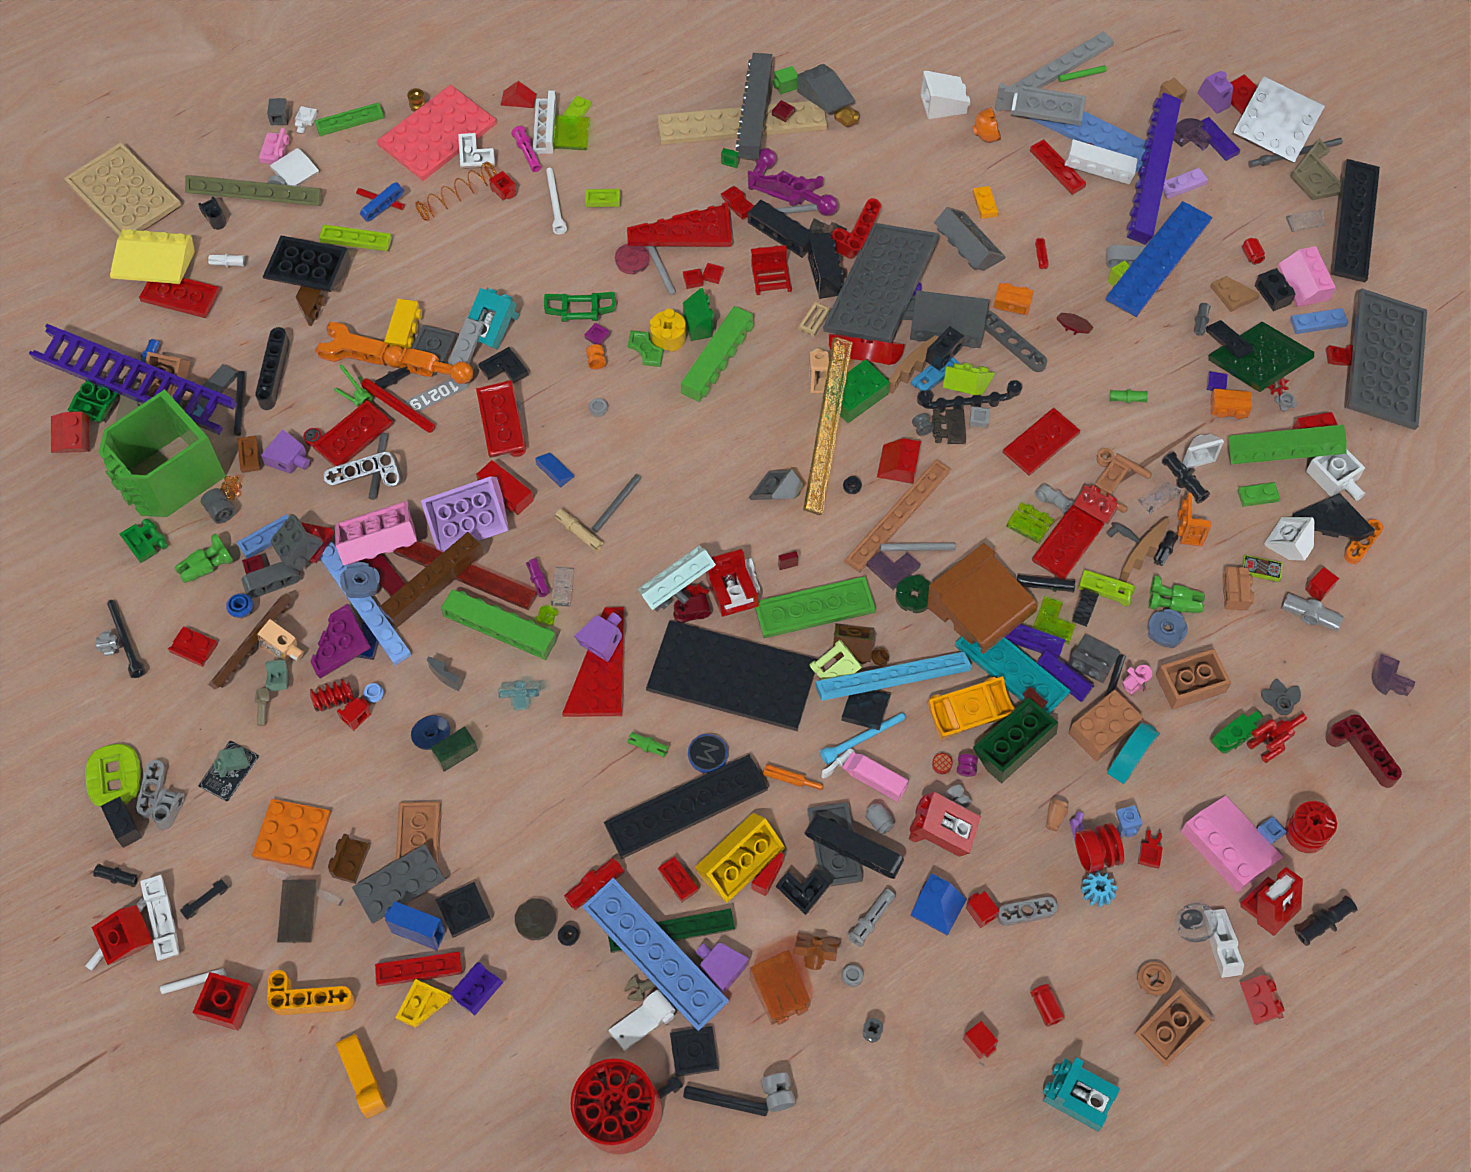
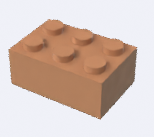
[1156,649,1231,710]
[1069,690,1143,762]

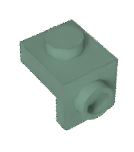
[265,659,289,691]
[214,747,249,777]

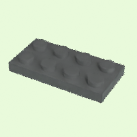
[807,802,863,887]
[352,844,446,924]

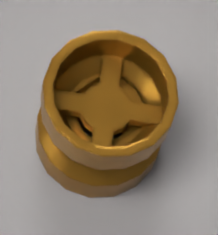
[407,88,426,112]

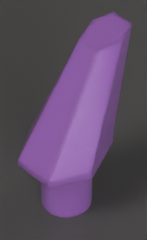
[1070,812,1085,842]

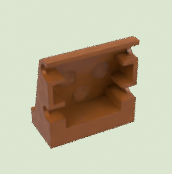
[927,543,1037,654]

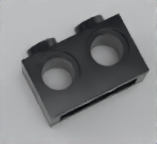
[1254,268,1296,311]
[925,326,964,371]

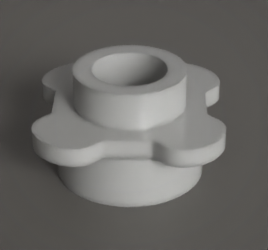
[1275,392,1297,411]

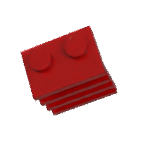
[751,245,791,295]

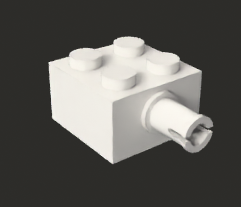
[1306,450,1365,501]

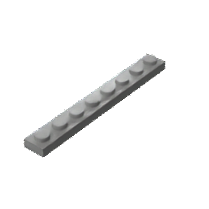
[1010,31,1114,89]

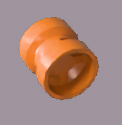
[586,344,606,370]

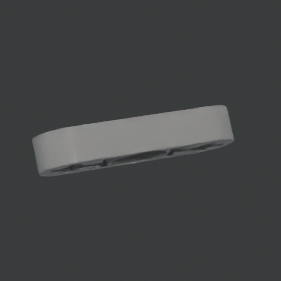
[136,760,166,818]
[997,897,1057,926]

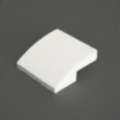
[270,148,319,186]

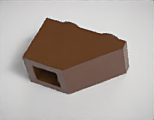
[296,286,326,326]

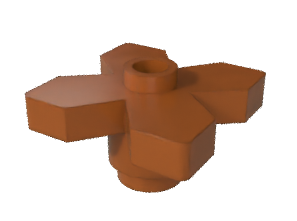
[794,932,839,970]

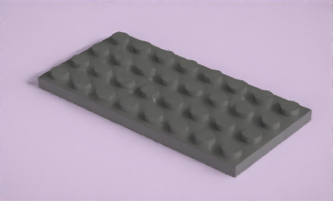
[823,223,939,343]
[1347,288,1427,430]

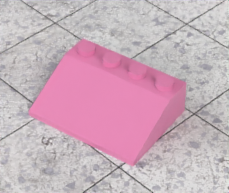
[335,501,417,566]
[1181,796,1283,893]

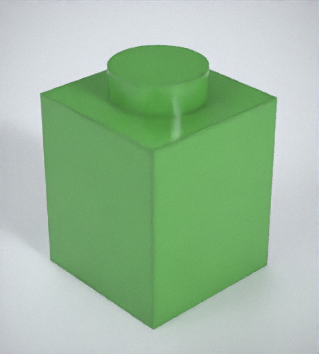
[772,66,797,95]

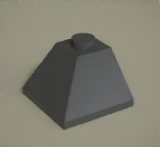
[749,469,804,500]

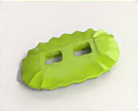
[85,744,141,807]

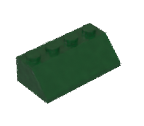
[973,698,1059,784]

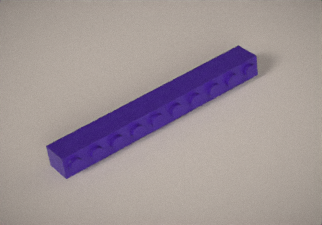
[1127,92,1181,245]

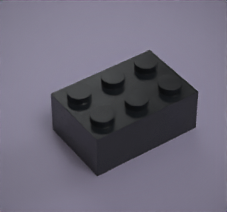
[808,233,844,299]

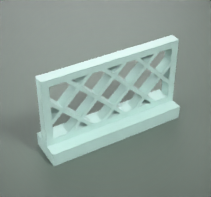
[637,545,716,610]

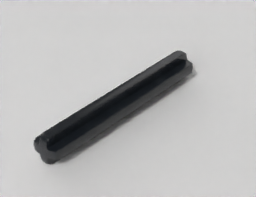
[683,1086,768,1116]

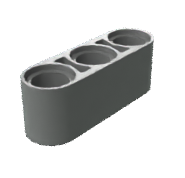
[241,562,300,598]

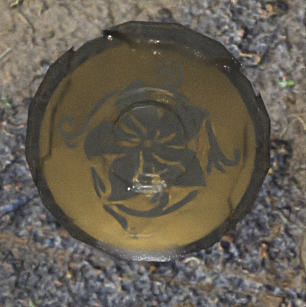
[515,898,556,941]

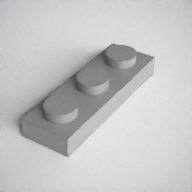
[448,317,484,365]

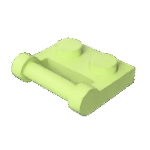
[809,640,862,680]

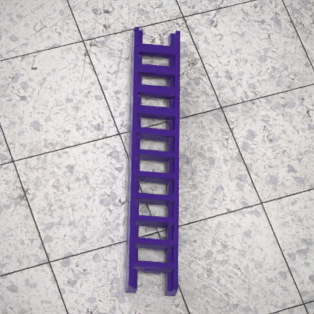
[29,324,237,435]

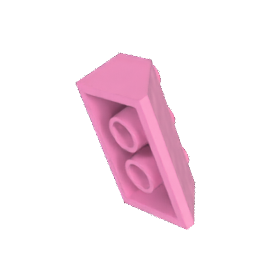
[1278,246,1336,307]

